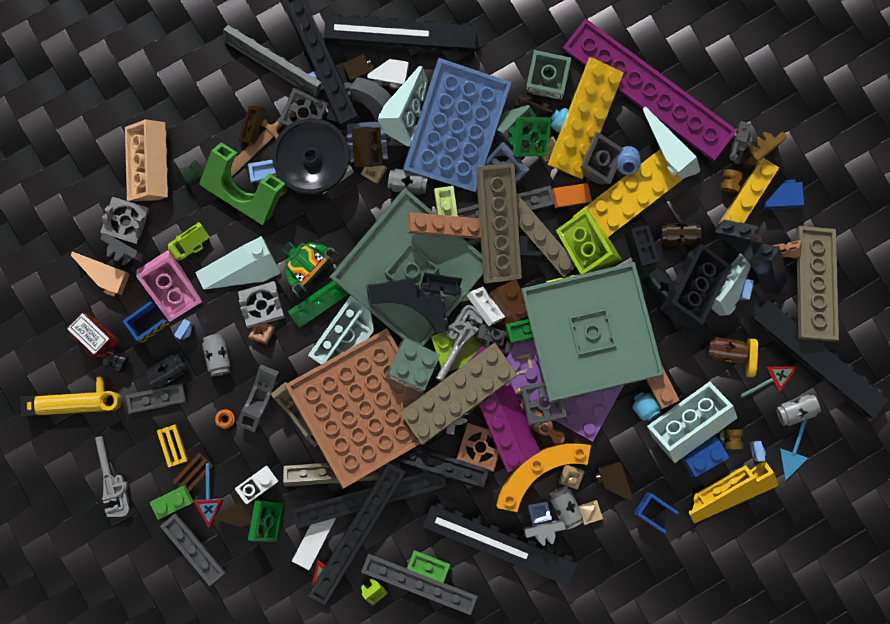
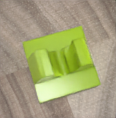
[361,578,388,606]

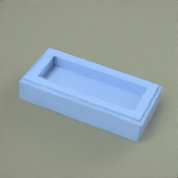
[248,160,276,183]

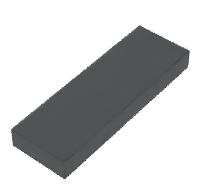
[125,383,187,414]

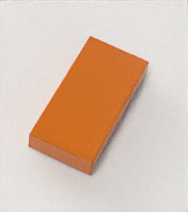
[551,183,592,208]

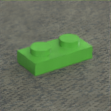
[149,485,193,520]
[407,550,450,583]

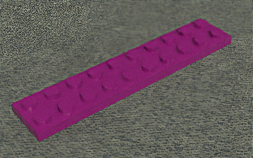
[562,18,737,161]

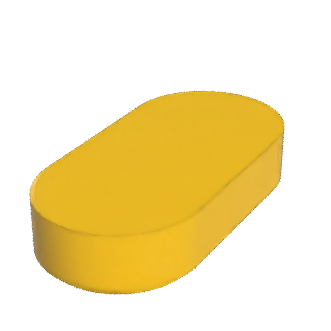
[745,339,758,377]

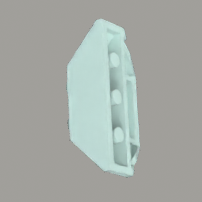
[308,296,374,364]

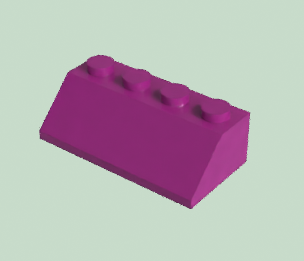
[478,385,540,472]

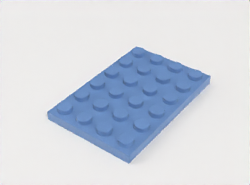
[403,58,511,192]

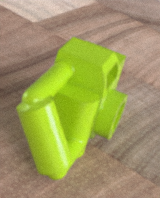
[167,222,210,261]

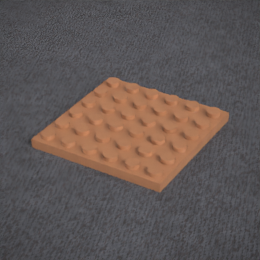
[284,328,445,489]

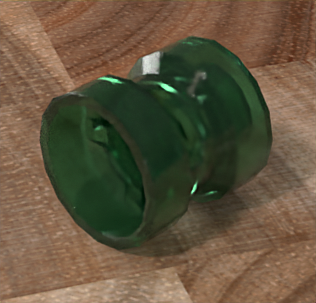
[179,160,204,185]

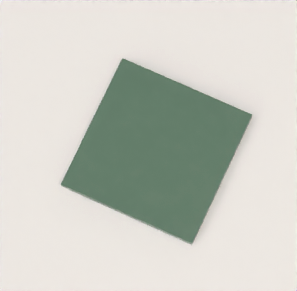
[330,188,483,346]
[521,262,664,403]

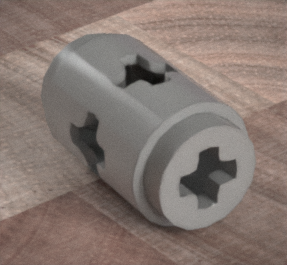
[388,169,428,196]
[202,334,231,376]
[776,394,821,426]
[549,486,583,530]

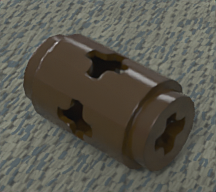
[660,223,701,246]

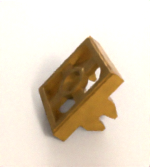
[745,132,787,168]

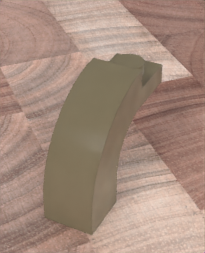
[271,382,318,447]

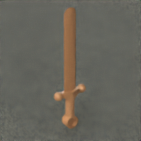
[231,110,296,176]

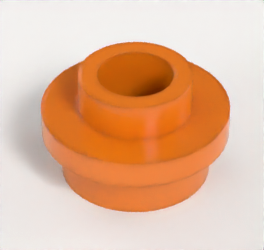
[215,409,235,429]

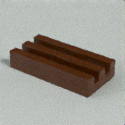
[172,453,214,493]

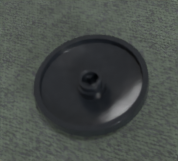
[272,118,350,195]

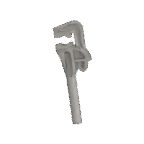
[436,305,483,382]
[95,436,130,517]

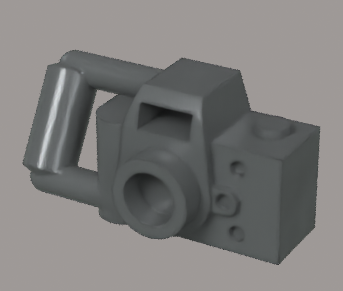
[730,121,752,164]
[473,323,515,355]

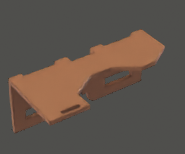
[772,240,802,258]

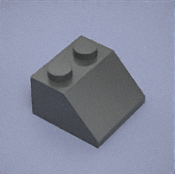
[581,132,624,184]

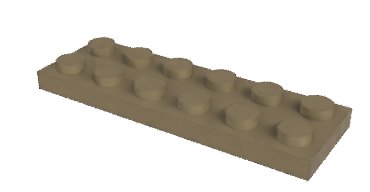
[476,163,522,283]
[796,226,839,342]
[400,343,518,445]

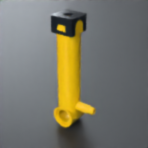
[20,376,122,416]

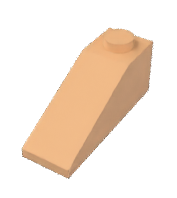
[71,252,130,297]

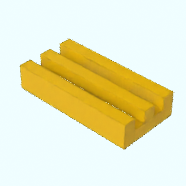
[157,424,188,467]

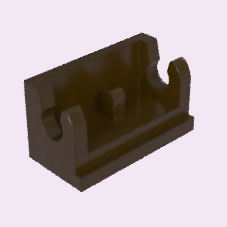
[352,127,383,167]

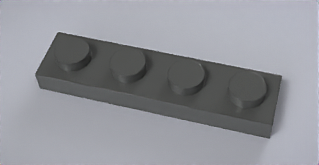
[160,513,226,586]

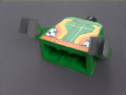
[282,242,339,297]

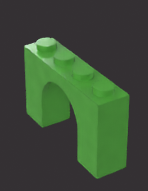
[199,143,285,225]

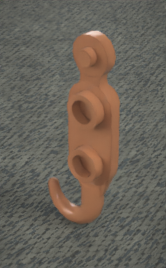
[514,388,565,444]

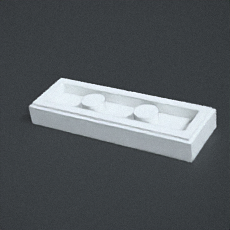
[292,518,336,570]

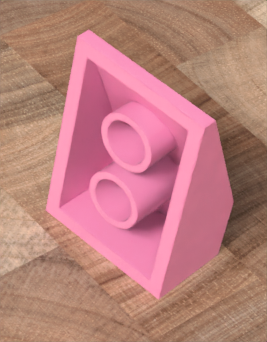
[136,250,202,322]

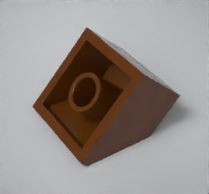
[488,279,528,330]

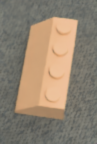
[125,119,168,202]

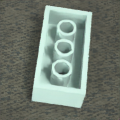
[647,382,737,463]

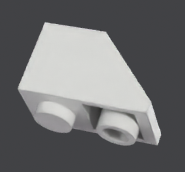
[367,59,409,90]
[235,466,278,505]

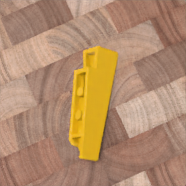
[689,460,778,523]

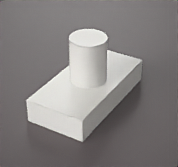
[467,287,505,326]

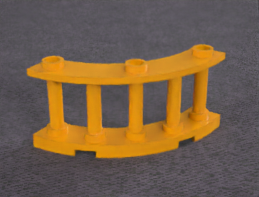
[496,444,591,512]

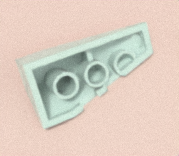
[378,66,428,146]
[643,107,700,179]
[195,236,281,290]
[711,254,751,316]

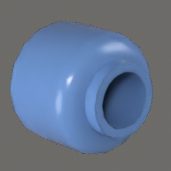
[617,146,641,175]

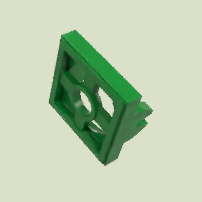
[508,117,552,157]
[248,499,284,542]

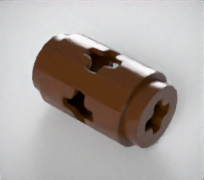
[707,337,749,364]

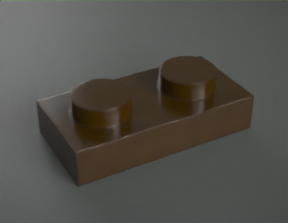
[238,106,266,145]

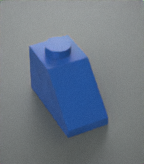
[761,180,804,210]

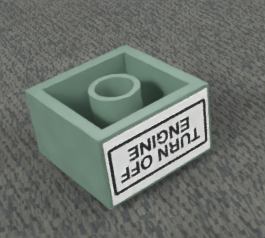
[525,50,571,100]
[386,338,440,393]

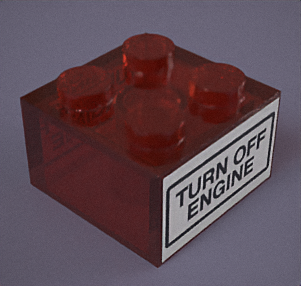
[67,312,120,358]

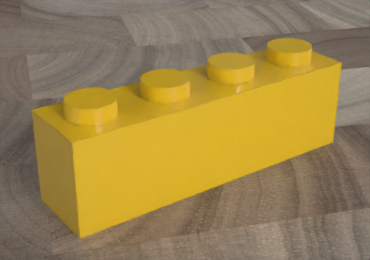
[718,158,779,225]

